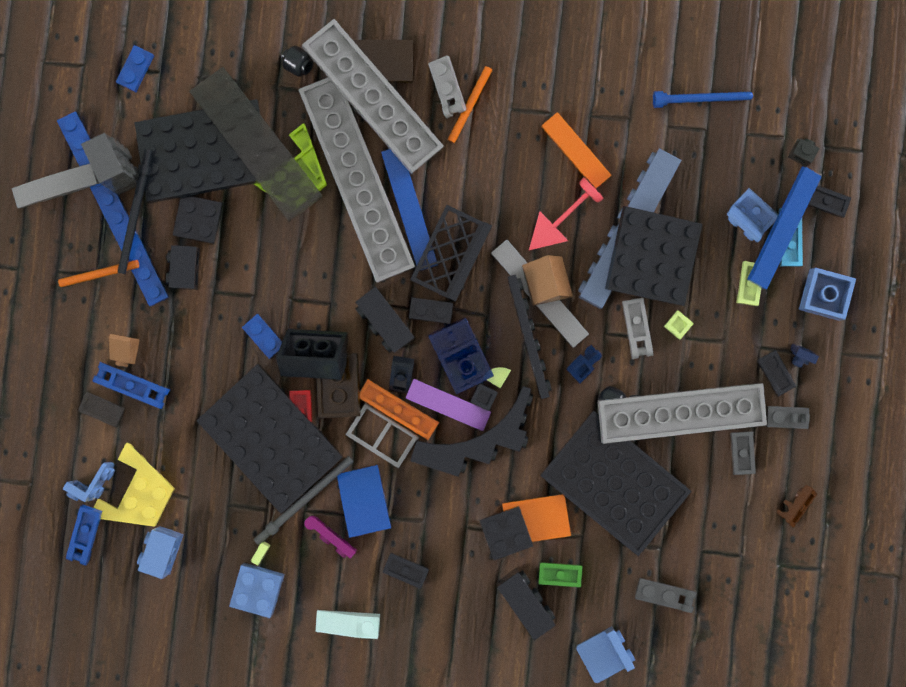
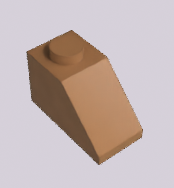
[109,334,140,367]

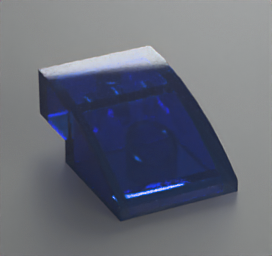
[428,317,494,394]

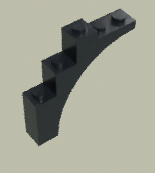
[410,386,533,477]

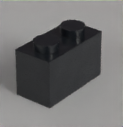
[166,245,200,290]

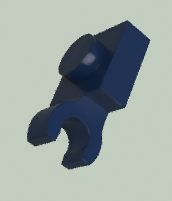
[566,345,602,384]

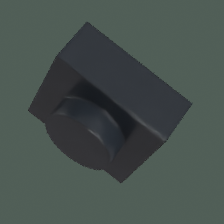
[469,383,498,411]

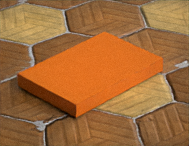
[502,494,571,542]

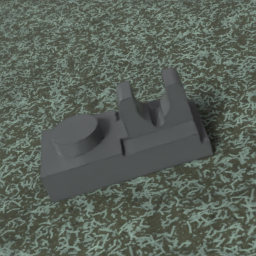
[766,406,810,429]

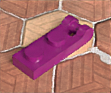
[304,516,357,559]

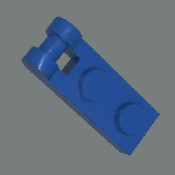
[66,504,102,566]

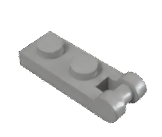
[428,56,466,118]
[622,298,653,359]

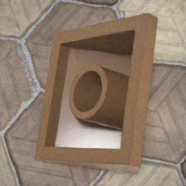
[522,255,573,306]

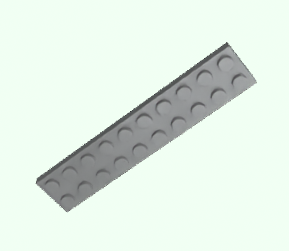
[298,78,415,283]

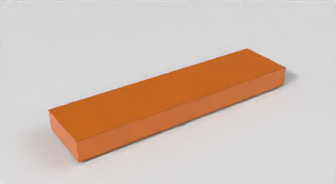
[541,112,612,189]
[360,379,439,440]

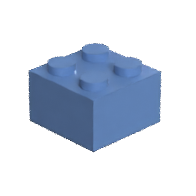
[799,268,856,321]
[137,526,184,579]
[229,563,285,618]

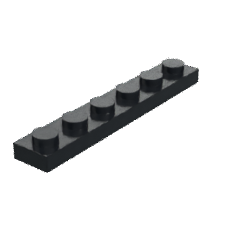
[507,275,552,399]

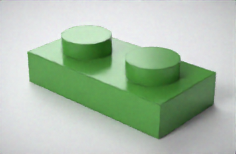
[538,562,582,587]

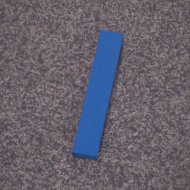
[381,149,438,271]
[747,167,822,289]

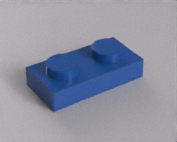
[116,45,154,93]
[242,314,282,359]

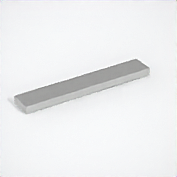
[491,240,589,348]

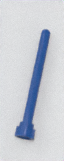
[653,91,753,108]

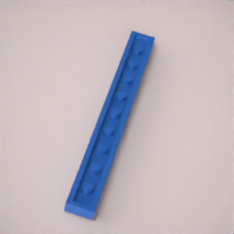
[57,111,170,307]

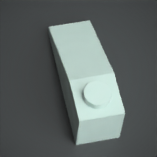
[316,610,380,639]

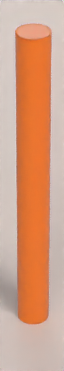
[447,66,492,144]
[58,260,139,287]

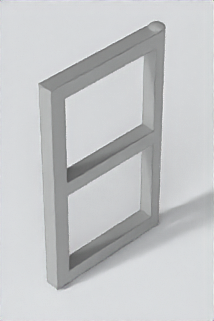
[346,403,419,468]

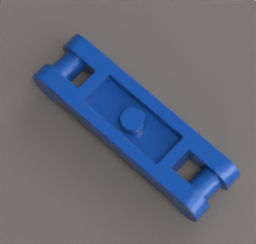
[92,362,170,409]

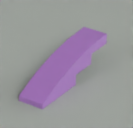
[406,379,491,431]

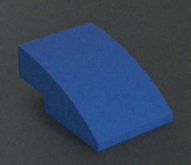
[337,465,391,538]

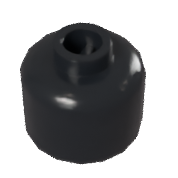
[282,45,314,77]

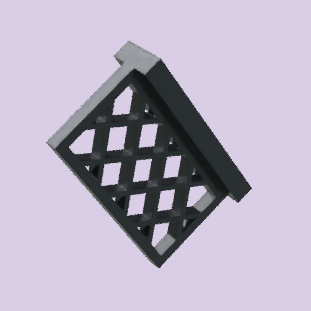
[410,205,492,302]

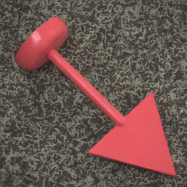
[529,178,604,250]

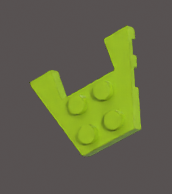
[253,123,327,211]

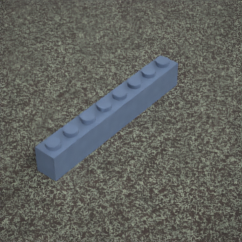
[578,148,681,309]

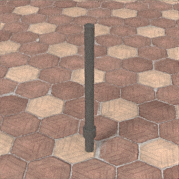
[253,456,354,545]

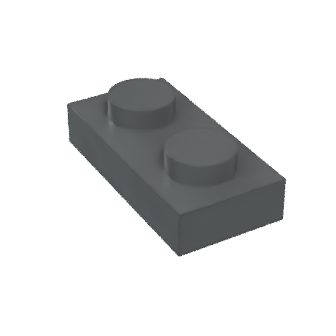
[730,431,756,475]

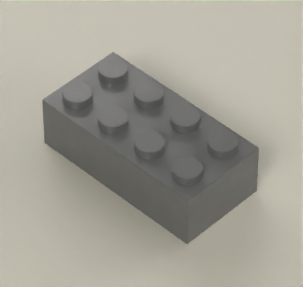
[81,133,139,195]

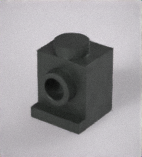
[788,138,820,167]

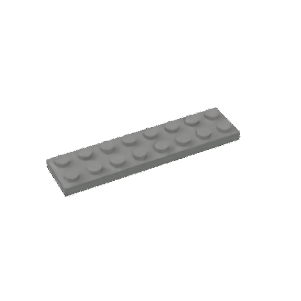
[302,19,444,174]
[598,383,767,444]

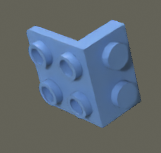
[727,188,779,242]
[63,462,115,502]
[576,626,635,683]

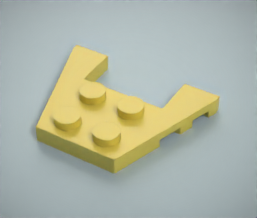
[93,443,175,527]

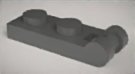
[635,578,697,613]

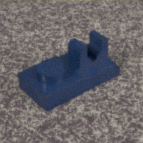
[790,343,819,368]

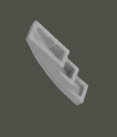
[12,164,99,208]

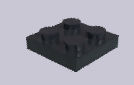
[173,196,223,244]
[479,506,533,560]

